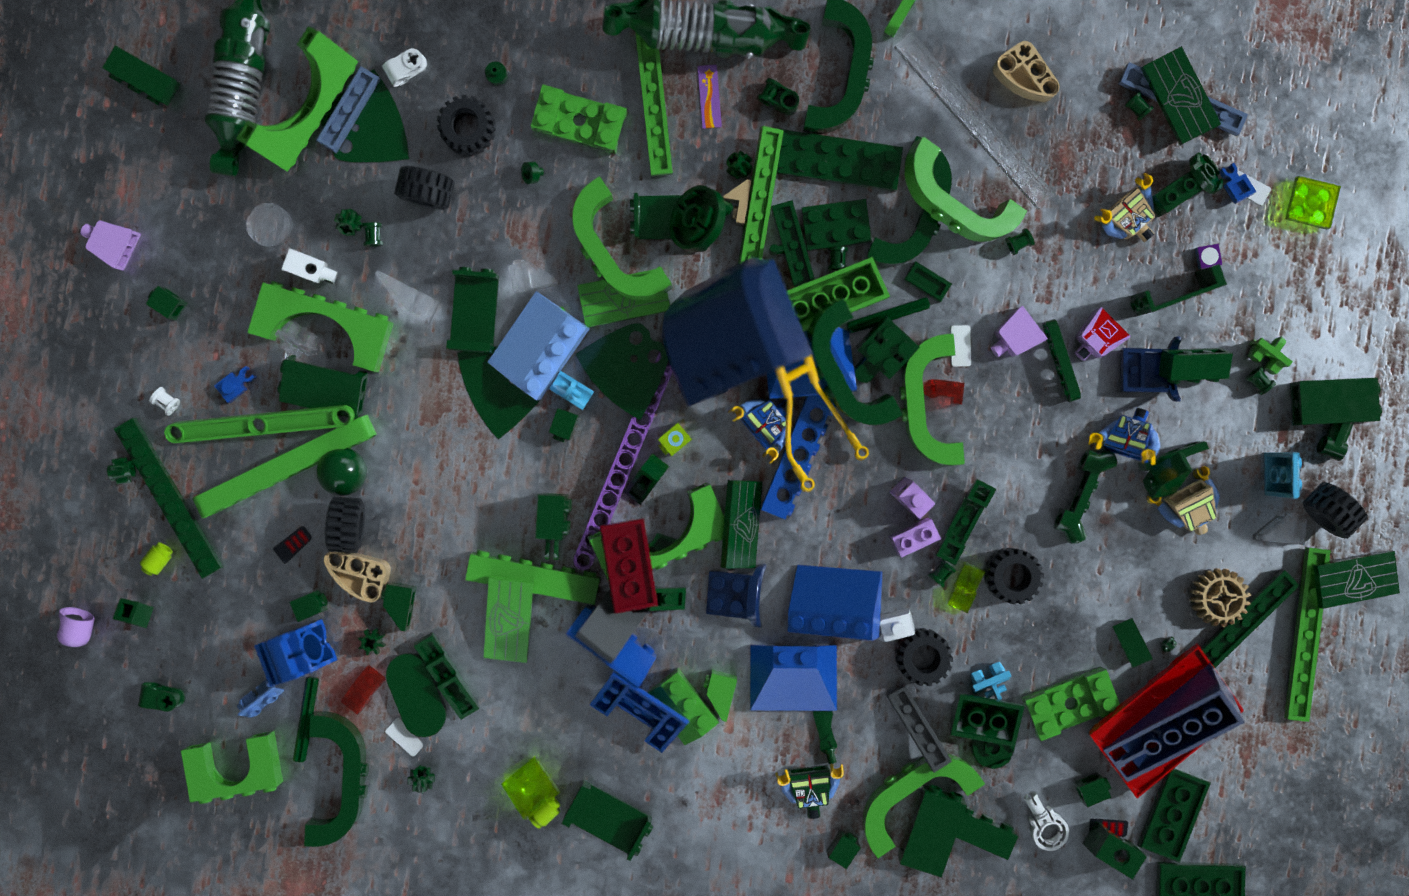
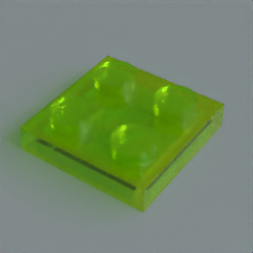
[1285,176,1341,230]
[501,757,560,820]

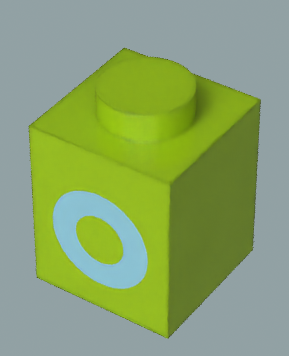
[658,423,692,456]

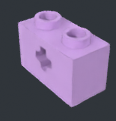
[889,518,941,558]

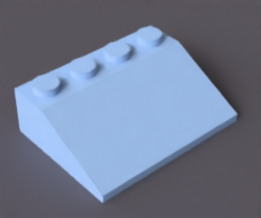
[488,291,590,400]

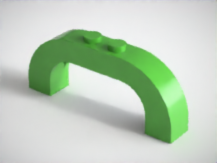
[904,136,1027,242]
[573,176,673,300]
[899,333,965,465]
[862,754,985,859]

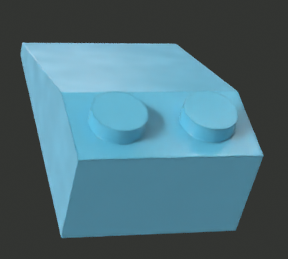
[1264,452,1302,498]

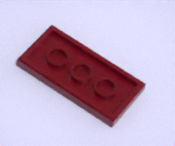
[599,518,658,614]

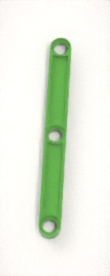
[164,405,355,443]

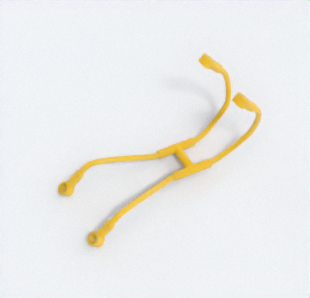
[776,356,869,492]

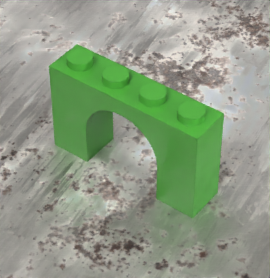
[181,731,283,804]

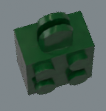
[854,315,920,383]
[535,493,572,560]

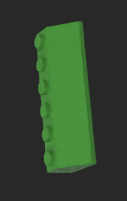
[787,257,890,332]

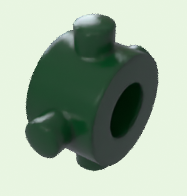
[1161,637,1177,652]

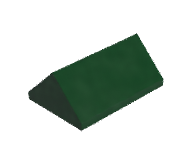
[950,693,1025,747]

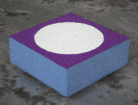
[1195,244,1222,270]

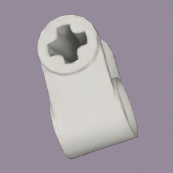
[382,48,427,87]

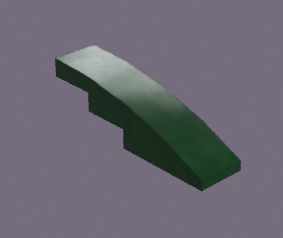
[414,632,479,720]

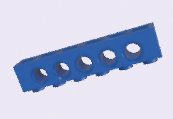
[760,395,836,519]

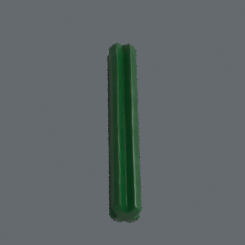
[847,297,930,334]
[293,676,319,763]

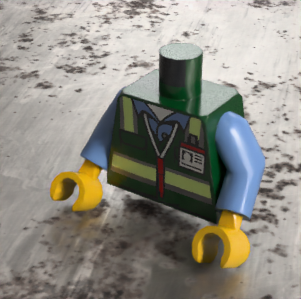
[775,764,844,819]

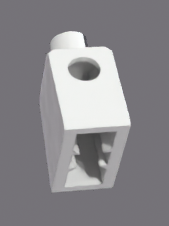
[282,248,338,284]
[877,608,915,642]

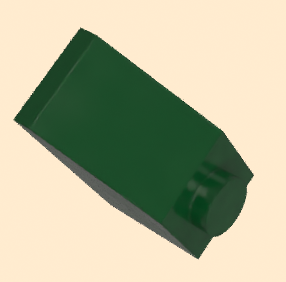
[1142,452,1193,499]
[624,454,670,505]
[381,582,417,632]

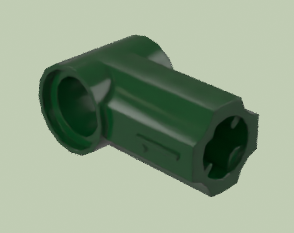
[1316,422,1354,461]

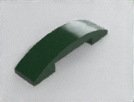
[936,479,996,566]

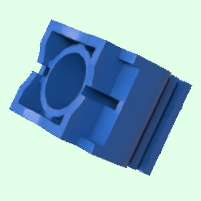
[254,619,337,687]

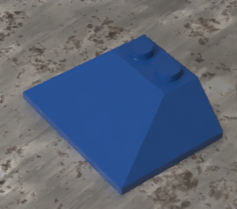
[766,327,857,399]
[750,645,837,711]
[590,671,689,753]

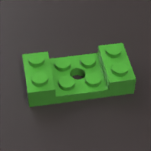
[531,84,627,154]
[1021,667,1120,741]

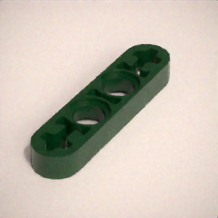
[1042,319,1081,402]

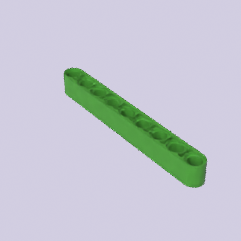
[192,415,377,519]

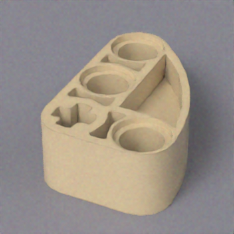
[993,41,1060,102]
[324,552,391,602]

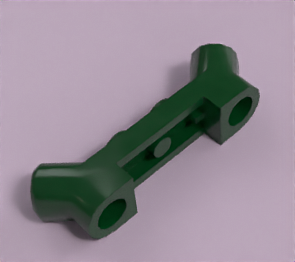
[1054,449,1118,544]

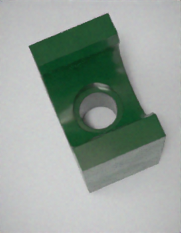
[1082,821,1147,880]

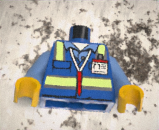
[728,398,794,464]
[1088,408,1161,465]

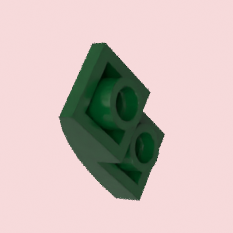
[1112,618,1153,668]

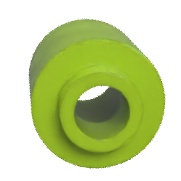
[139,542,173,576]
[528,796,561,829]

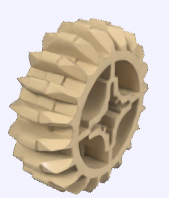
[1189,568,1252,627]

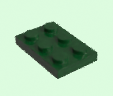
[801,199,872,251]

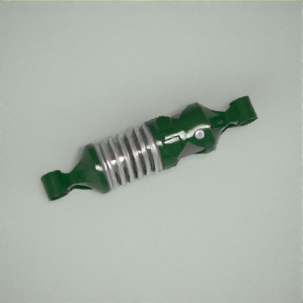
[205,0,271,176]
[602,0,811,58]

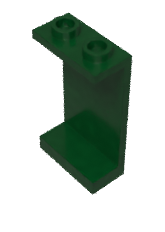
[630,193,702,240]
[1130,264,1227,316]
[446,267,499,354]
[277,355,369,419]
[1290,377,1382,426]
[561,780,653,861]
[898,785,967,878]

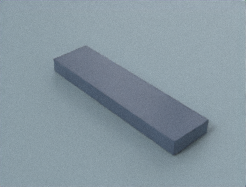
[316,66,381,154]

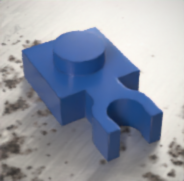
[1219,163,1257,204]
[214,366,257,403]

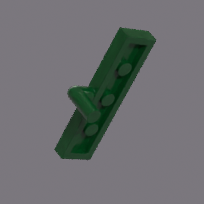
[768,200,815,288]

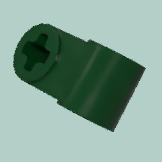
[757,78,799,115]
[138,682,185,712]

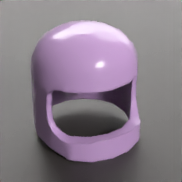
[57,607,95,647]

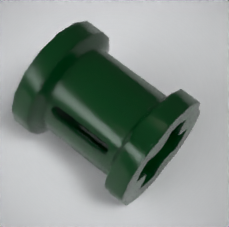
[1124,92,1154,121]
[362,222,383,247]
[1005,228,1035,255]
[828,246,848,271]
[1245,366,1276,395]
[928,559,957,587]

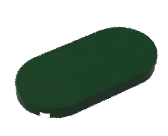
[386,653,447,737]

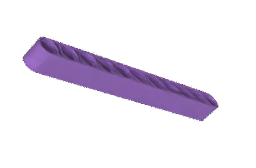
[573,352,673,570]

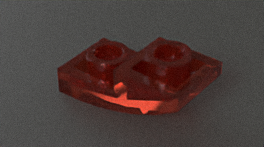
[341,665,386,715]

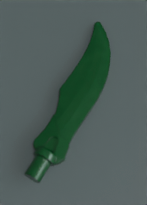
[812,711,837,764]

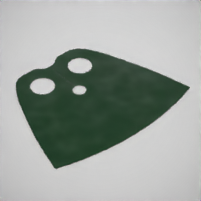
[321,69,409,162]
[576,323,668,420]
[457,346,540,440]

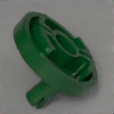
[669,185,733,252]

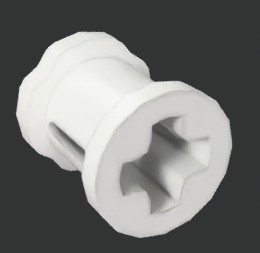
[149,387,180,416]

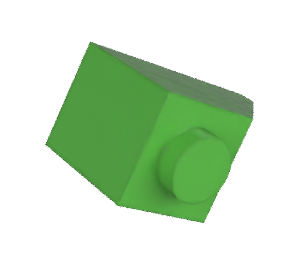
[703,670,737,722]

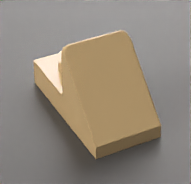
[723,179,752,227]

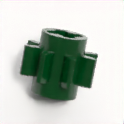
[726,150,753,180]
[334,209,363,236]
[107,457,136,485]
[358,628,386,656]
[407,765,435,794]

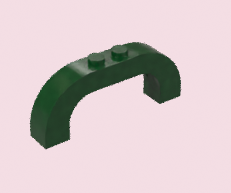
[803,0,874,134]
[865,136,952,267]
[807,297,903,425]
[304,711,369,847]

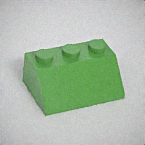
[647,668,719,745]

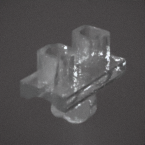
[275,321,319,359]

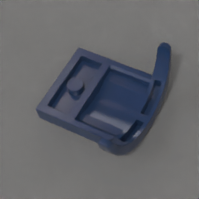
[1121,336,1181,402]
[706,564,767,628]

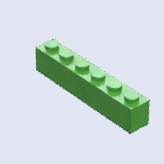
[465,550,601,605]

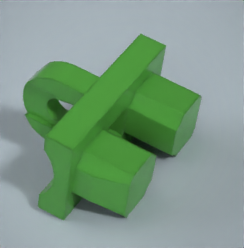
[1247,336,1293,375]

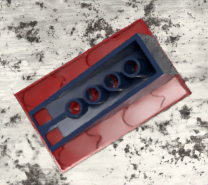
[1089,643,1245,799]

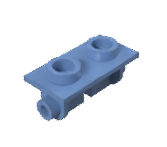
[237,679,284,718]

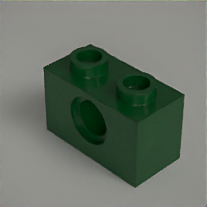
[1152,171,1203,217]

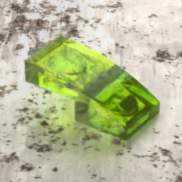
[947,562,985,613]

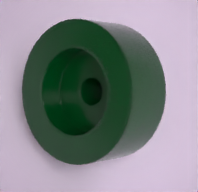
[485,61,508,85]
[521,161,544,184]

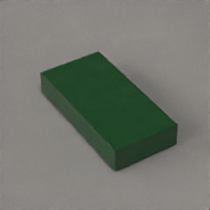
[903,261,952,303]

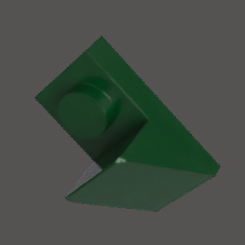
[647,586,686,611]

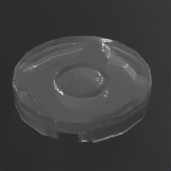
[247,203,292,247]

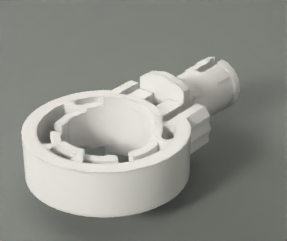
[1024,791,1069,851]

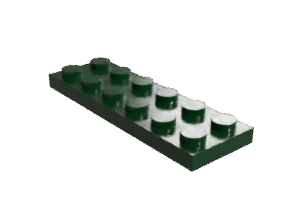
[775,128,903,192]

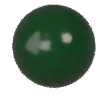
[316,448,367,496]

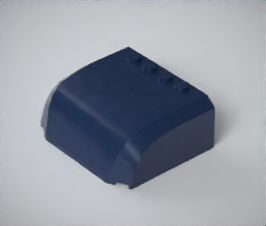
[662,257,812,407]

